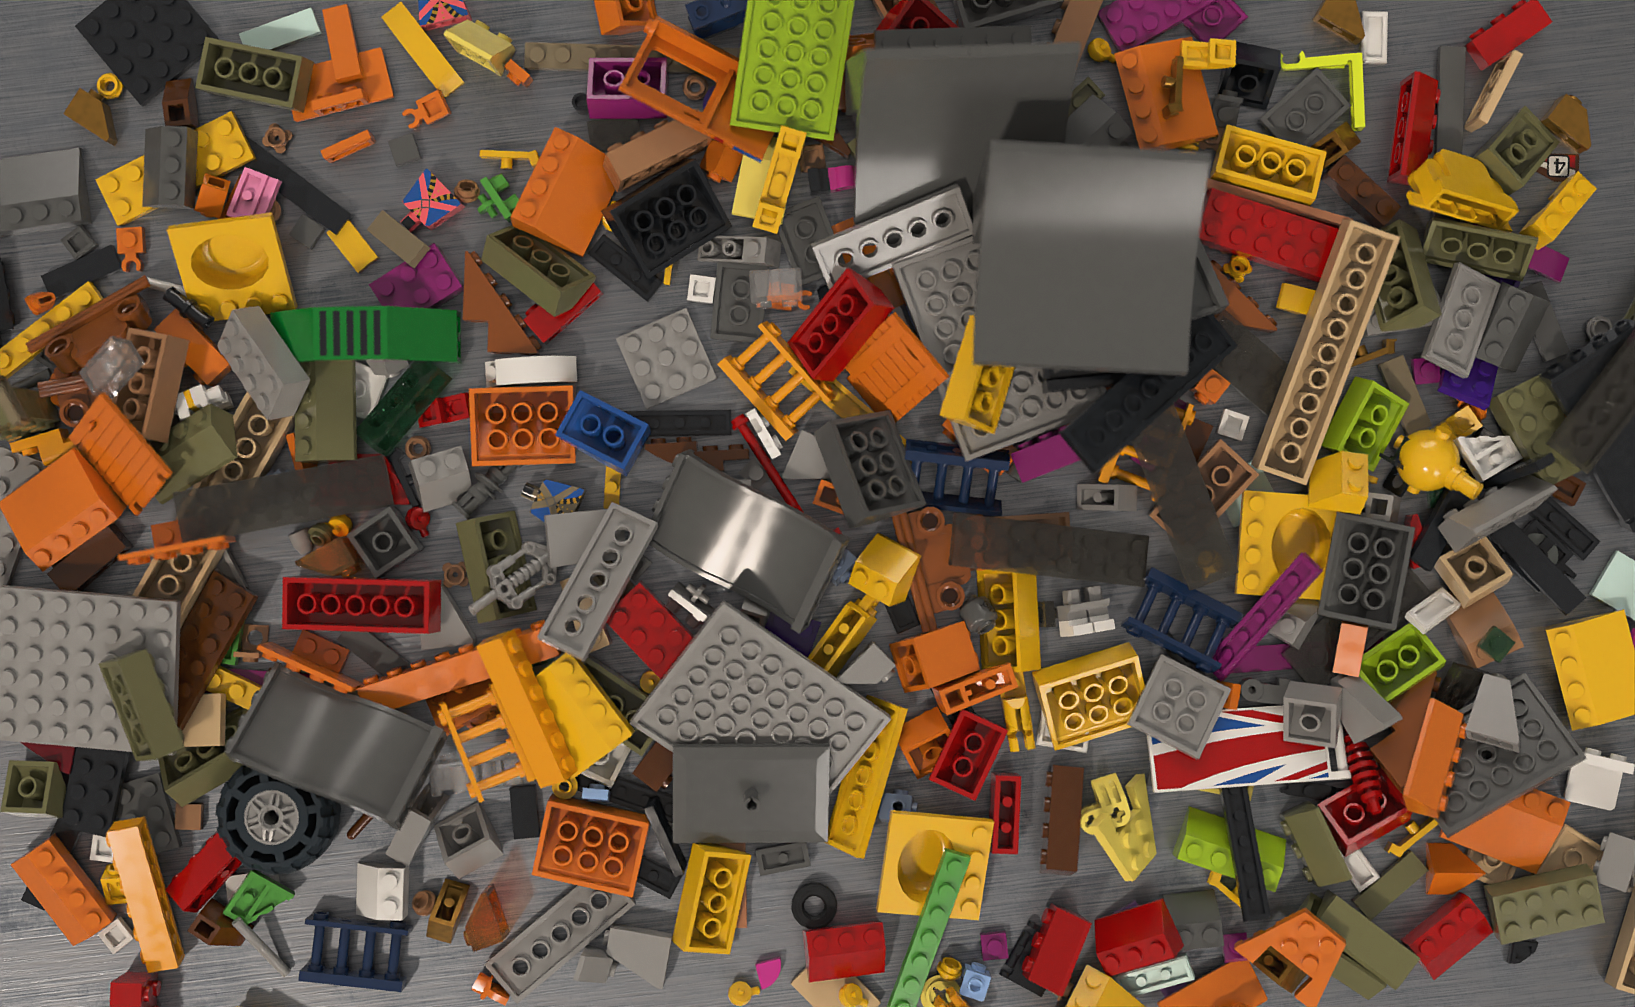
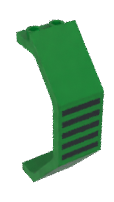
[270,306,462,364]

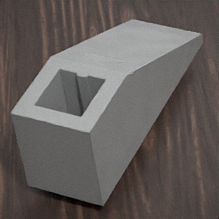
[697,236,782,268]

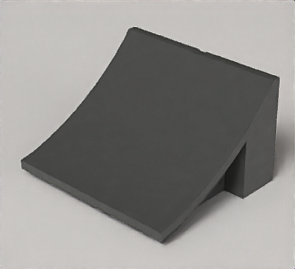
[844,25,1081,246]
[972,141,1210,375]

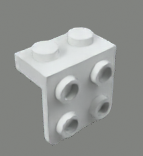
[1563,747,1635,810]

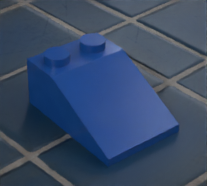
[555,390,651,476]

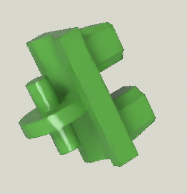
[477,173,519,223]

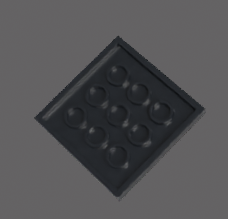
[75,0,220,107]

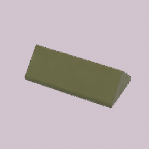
[1422,217,1538,282]
[1316,890,1420,990]

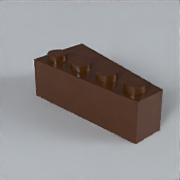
[1039,765,1084,876]

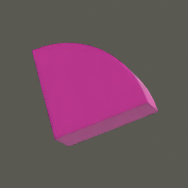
[755,957,781,990]

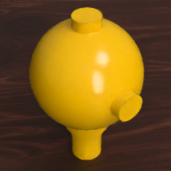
[1393,426,1484,500]

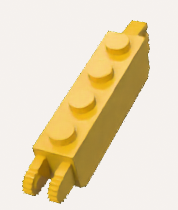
[807,594,880,677]

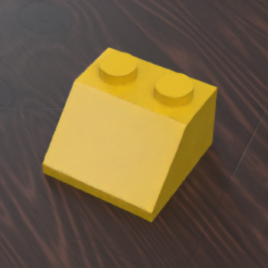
[1308,451,1368,514]
[848,533,921,607]

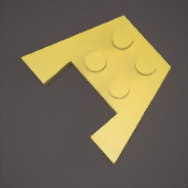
[1089,774,1157,881]

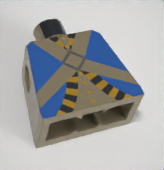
[521,479,587,522]

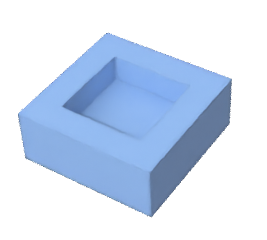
[582,784,611,803]

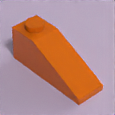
[932,662,1018,715]

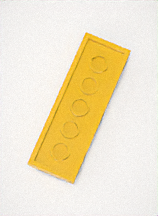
[95,111,256,227]
[824,695,908,859]

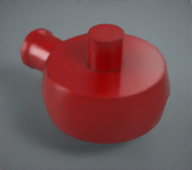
[405,506,430,538]

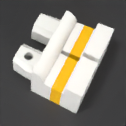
[175,385,234,421]

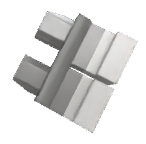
[1057,585,1115,637]

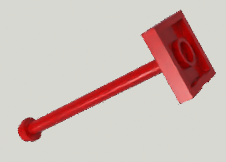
[731,414,842,534]

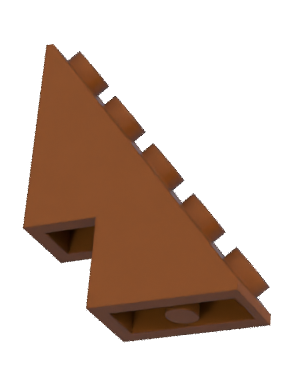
[463,250,542,355]
[1210,260,1278,333]
[1370,671,1442,793]

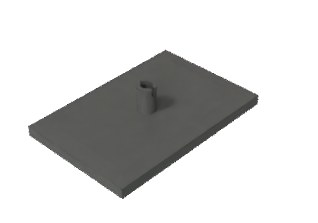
[1434,673,1586,838]
[673,743,830,843]

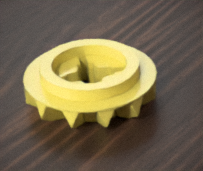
[920,974,960,1007]

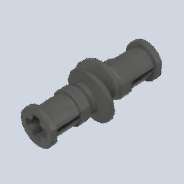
[452,465,523,520]

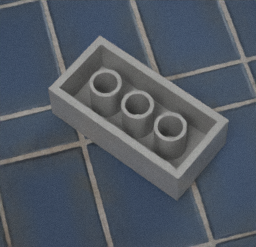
[217,306,310,421]

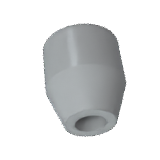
[288,527,313,555]

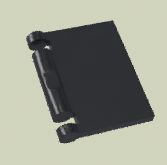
[999,920,1046,997]

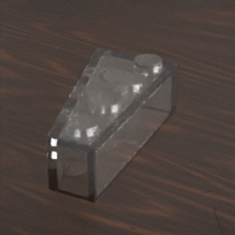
[429,750,537,797]

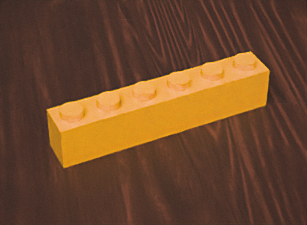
[476,629,578,788]
[106,816,185,973]

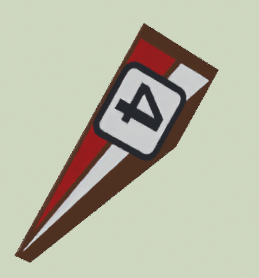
[1536,153,1579,182]

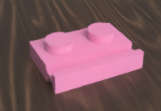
[226,167,282,217]

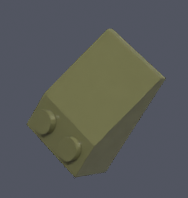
[1472,105,1560,195]

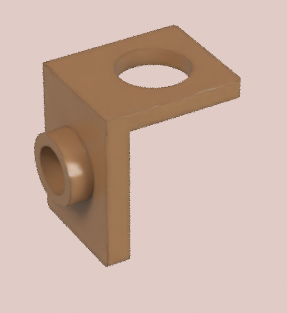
[233,624,269,662]

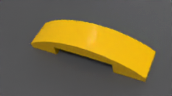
[381,2,464,98]
[752,125,807,234]

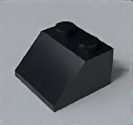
[1217,41,1281,110]

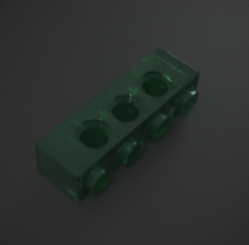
[357,361,452,457]

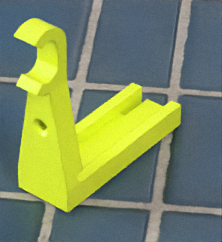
[1281,51,1365,132]

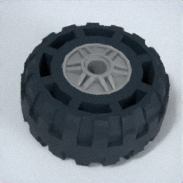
[215,765,341,875]

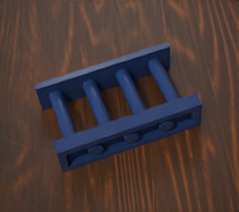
[685,0,747,40]
[905,439,1010,517]
[1121,567,1244,673]
[298,911,413,992]

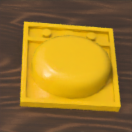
[167,212,298,321]
[1235,490,1347,600]
[876,810,994,920]

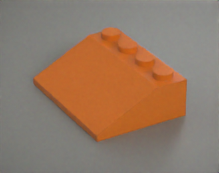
[1114,37,1219,150]
[511,127,616,258]
[469,385,577,466]
[0,447,127,572]
[1439,789,1571,874]
[532,793,650,898]

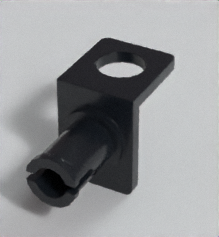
[1379,436,1410,497]

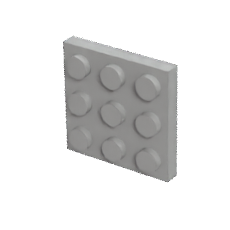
[616,308,717,409]
[1127,654,1231,759]

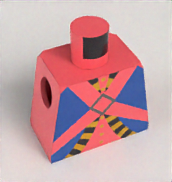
[418,0,472,31]
[400,169,465,232]

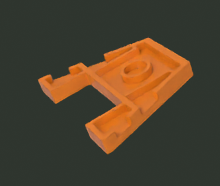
[1234,908,1346,1007]

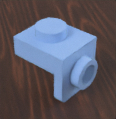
[959,962,991,1001]

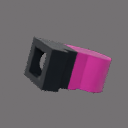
[807,165,855,196]

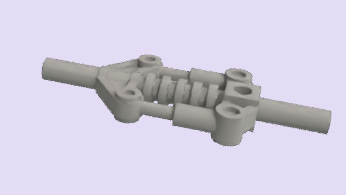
[468,541,557,615]

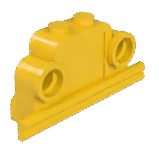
[1406,149,1519,232]

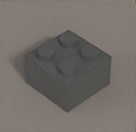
[347,506,424,578]

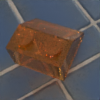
[295,536,365,578]
[463,883,510,952]

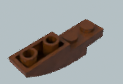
[645,437,750,471]

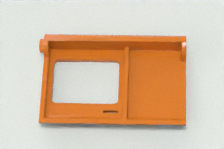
[618,16,775,163]

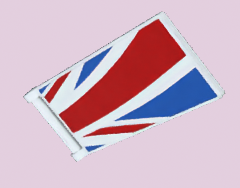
[1147,705,1352,793]

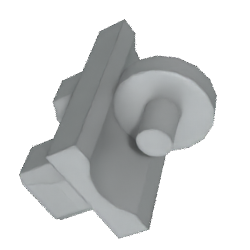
[666,582,715,628]

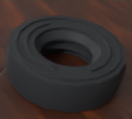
[791,883,837,929]

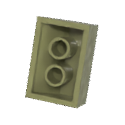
[1279,801,1353,887]

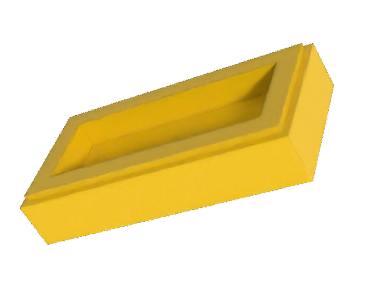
[326,220,379,274]

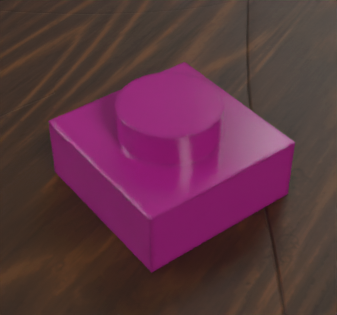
[1411,358,1441,385]
[980,931,1009,961]
[1221,932,1248,963]

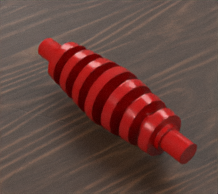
[1344,728,1383,815]

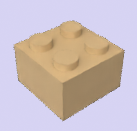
[1434,537,1514,609]

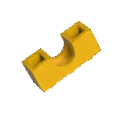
[1519,171,1597,251]

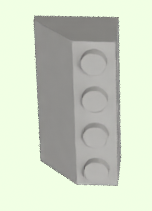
[1438,474,1557,553]

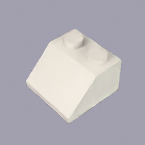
[356,862,410,921]

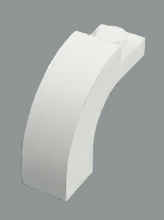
[485,356,577,388]

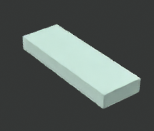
[239,8,322,51]
[1112,953,1195,997]

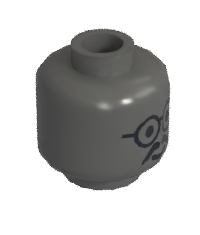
[959,595,998,635]

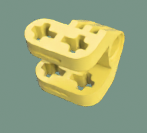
[1080,773,1131,835]

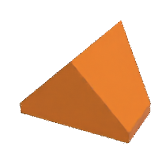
[1426,842,1486,895]

